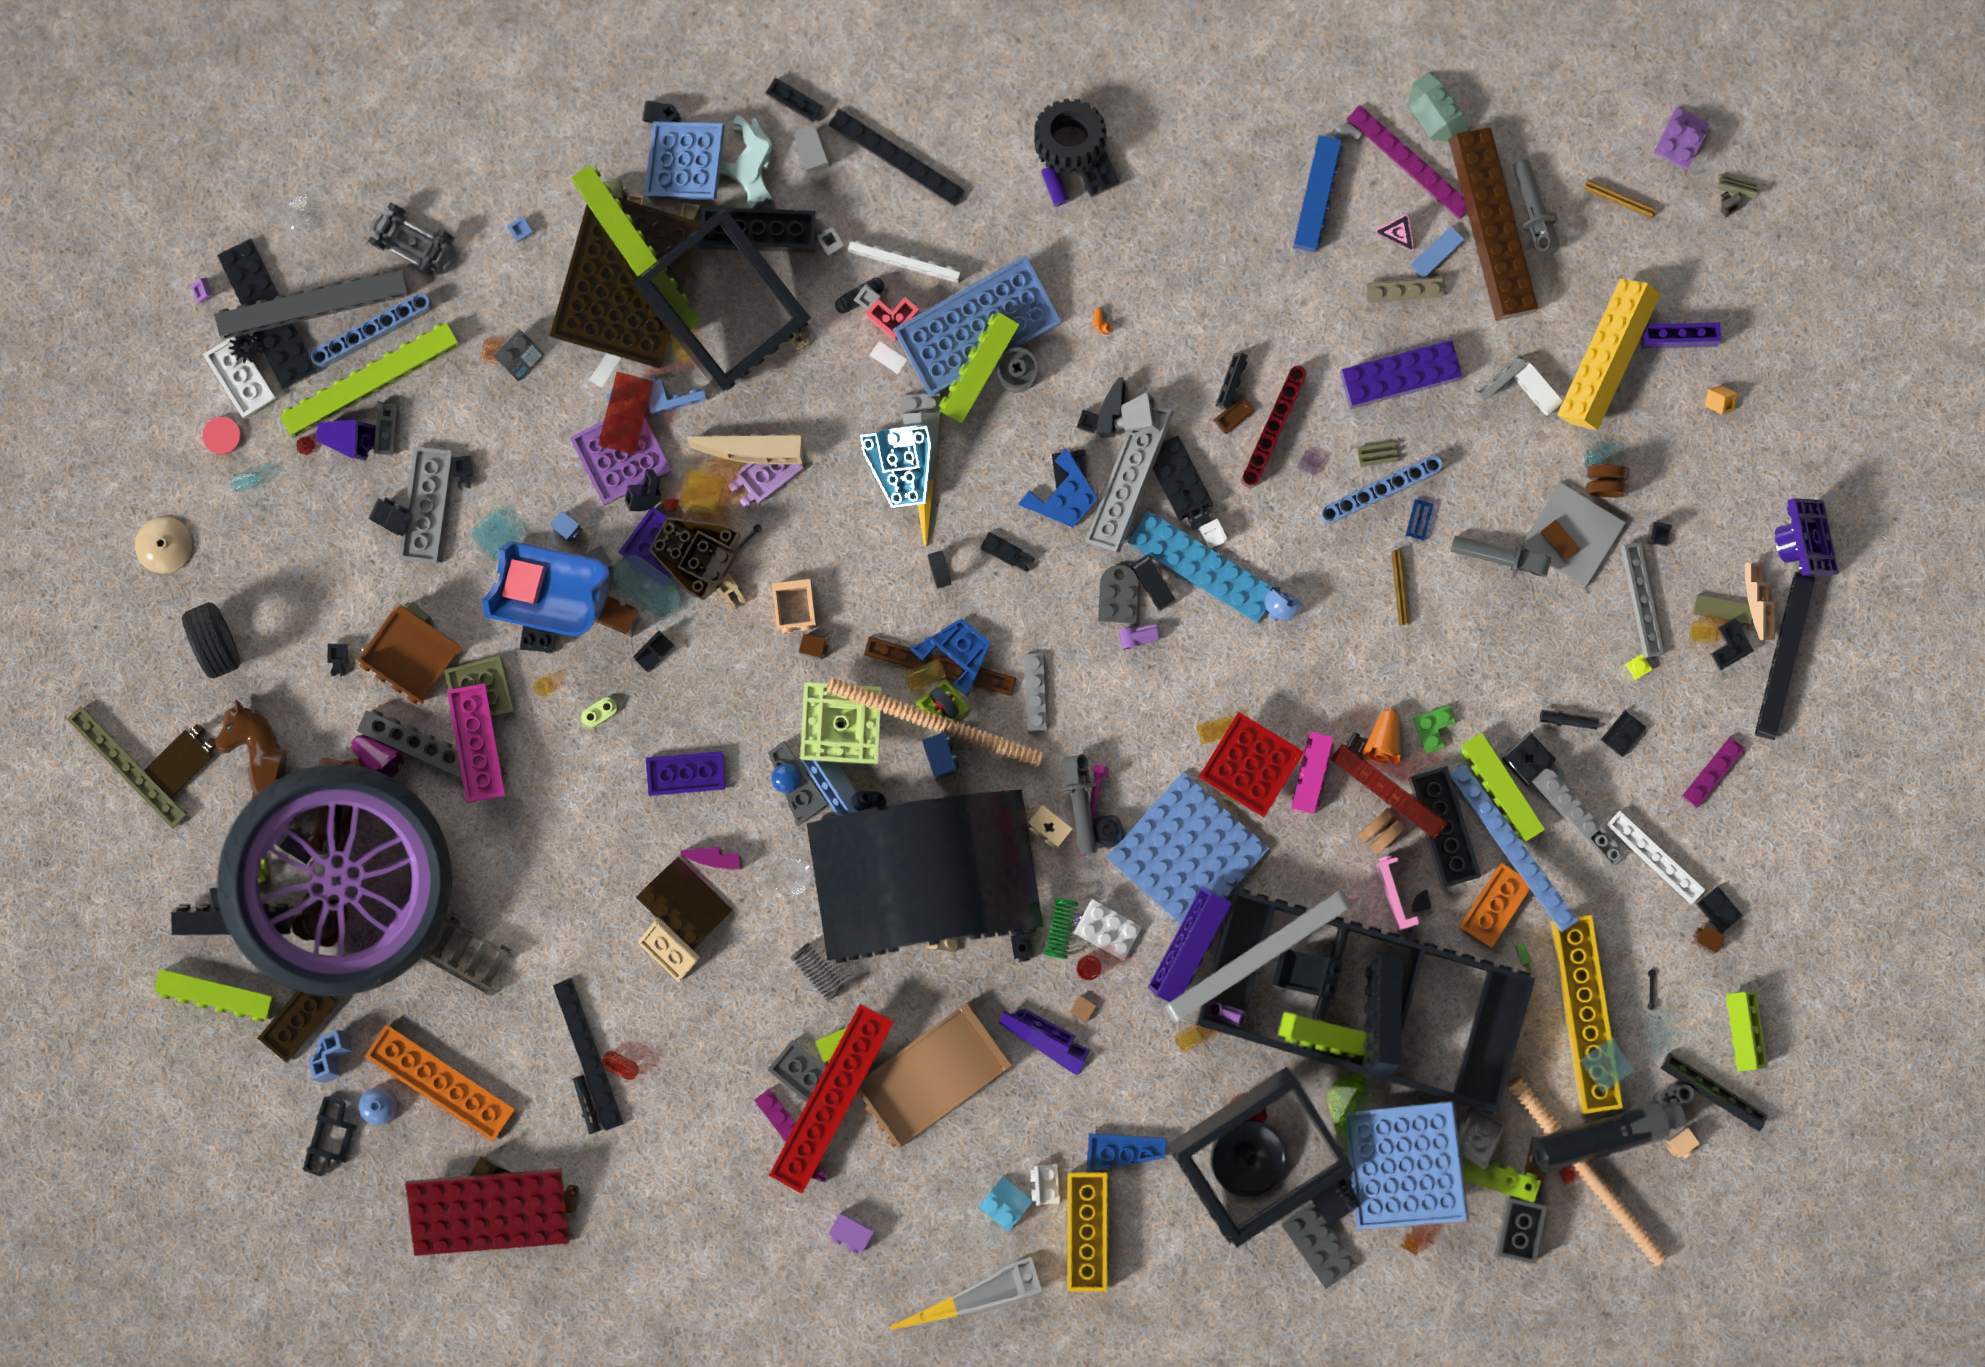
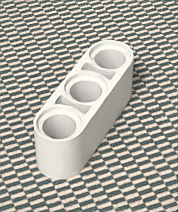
[1513,362,1563,416]

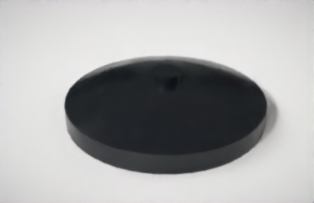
[1210,1119,1288,1197]

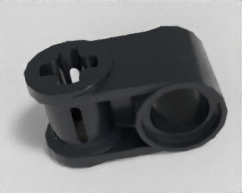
[642,101,680,124]

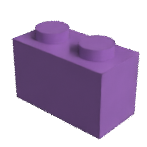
[828,1213,874,1254]

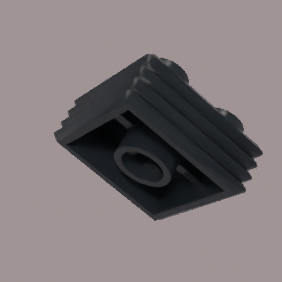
[1502,732,1556,786]

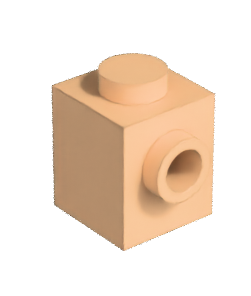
[1667,1127,1700,1158]

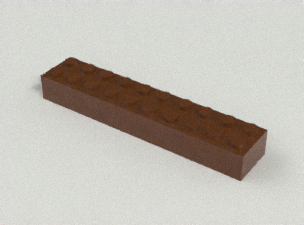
[1449,127,1538,321]

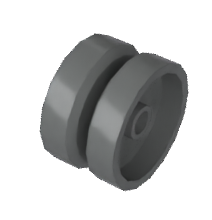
[996,347,1038,393]

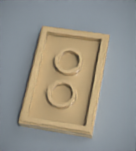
[637,917,700,982]

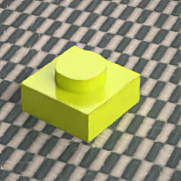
[1625,654,1652,680]

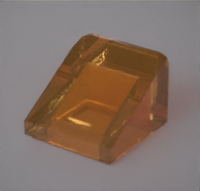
[480,338,502,364]

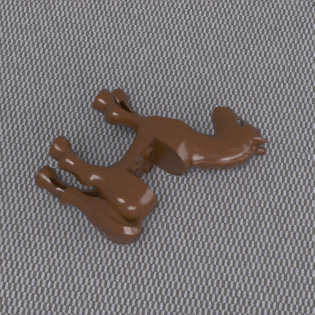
[215,700,364,853]

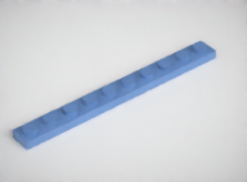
[1450,764,1578,932]

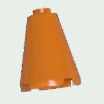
[1362,709,1401,764]

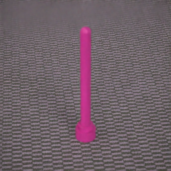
[1079,765,1109,856]

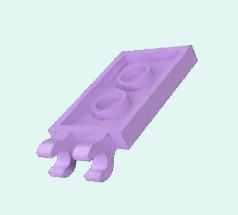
[728,463,803,509]

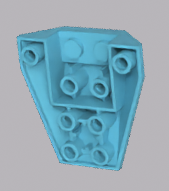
[860,424,932,508]

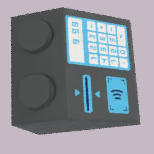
[491,328,545,381]

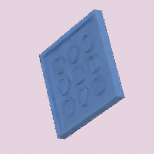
[644,122,726,200]

